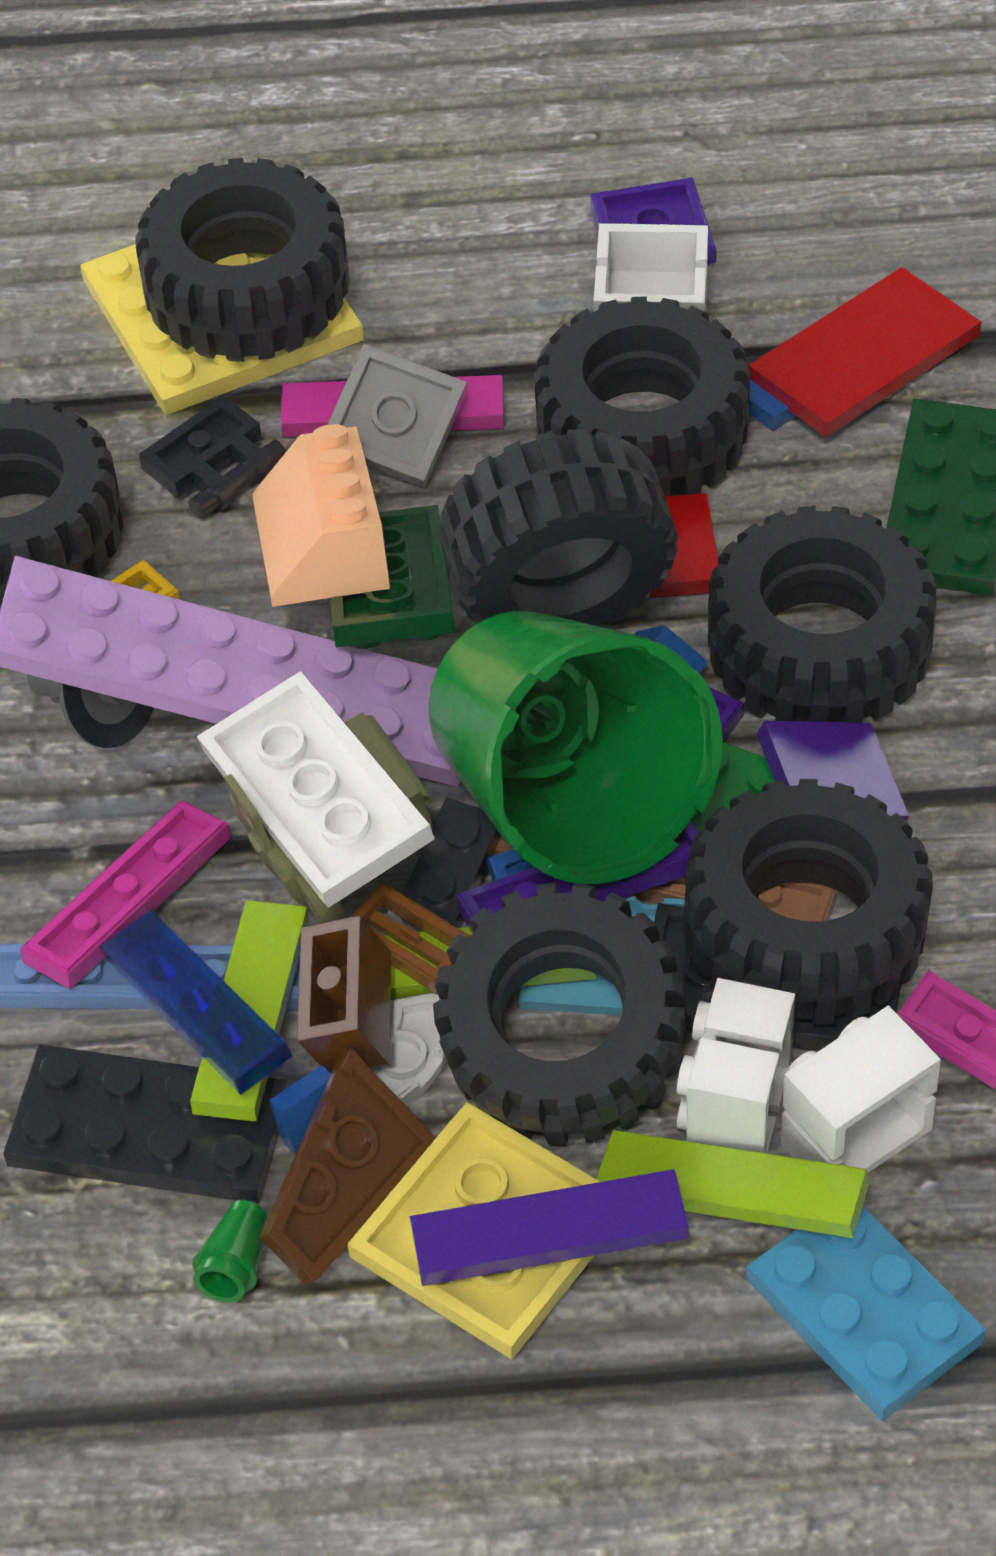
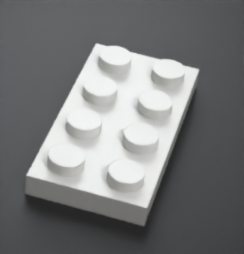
[197,671,435,908]

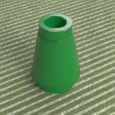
[192,1200,267,1302]

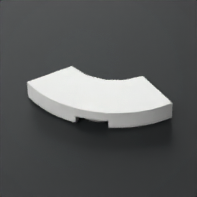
[371,992,447,1107]

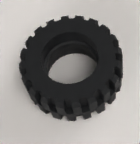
[135,158,350,362]
[534,296,750,496]
[0,398,124,609]
[438,429,678,626]
[708,506,937,723]
[684,779,933,1026]
[433,883,688,1145]

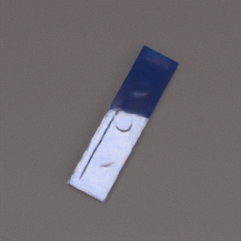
[100,910,293,1095]

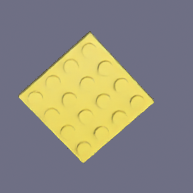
[80,244,364,416]

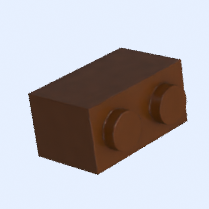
[297,915,391,1073]

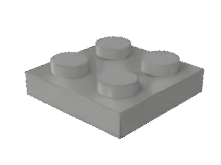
[328,344,468,488]

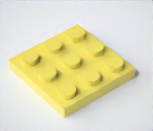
[348,1102,600,1360]

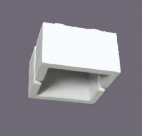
[593,223,708,312]
[677,978,795,1154]
[781,1005,941,1173]

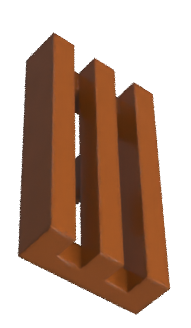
[349,882,470,995]

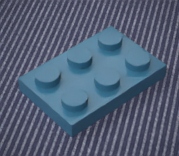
[746,1206,986,1422]

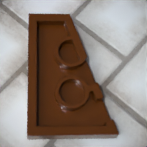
[259,1048,436,1285]

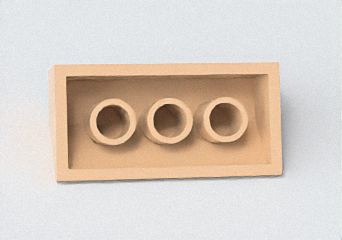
[252,424,390,607]

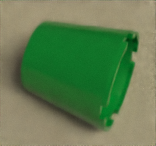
[429,611,723,884]

